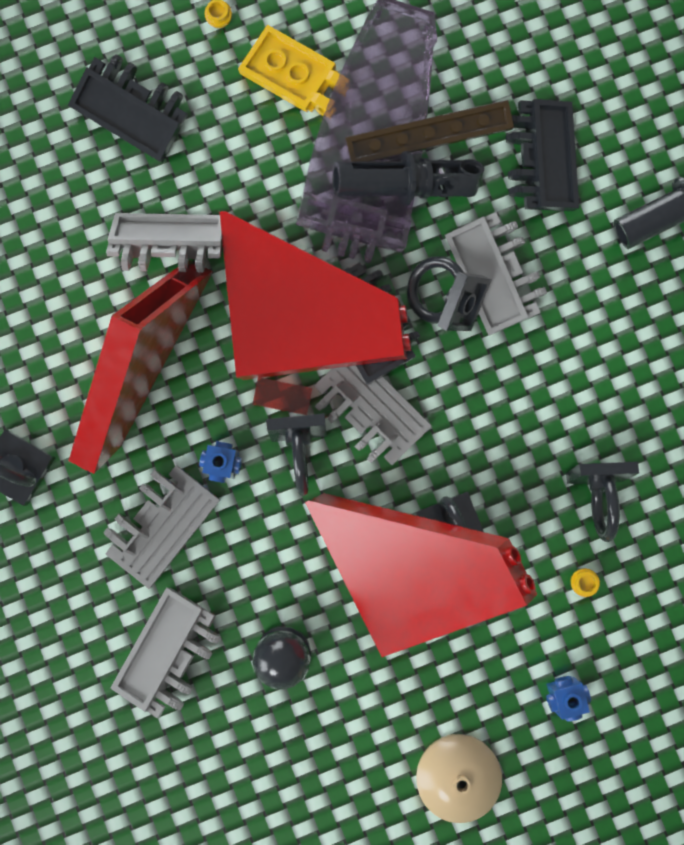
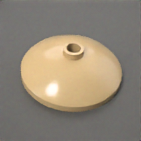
[416,734,502,823]

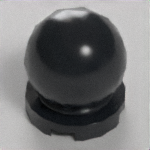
[252,625,312,690]

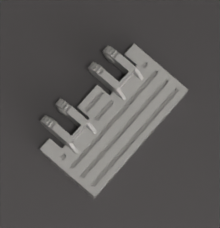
[445,212,547,336]
[106,213,223,272]
[314,365,431,465]
[104,465,221,589]
[110,587,221,718]

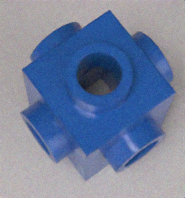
[199,441,242,483]
[546,676,591,721]

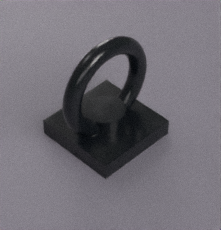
[407,256,492,331]
[266,414,327,496]
[0,429,56,506]
[566,462,639,542]
[415,492,484,532]

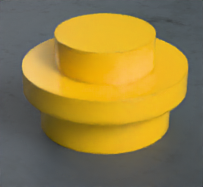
[205,0,232,28]
[571,568,600,597]

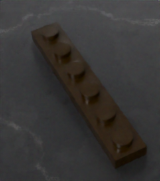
[345,100,514,161]

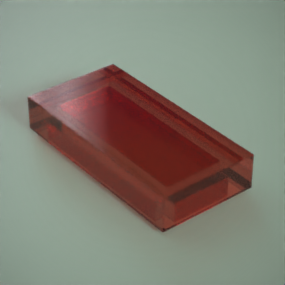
[252,377,313,415]

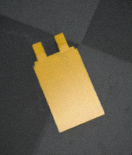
[238,25,350,119]

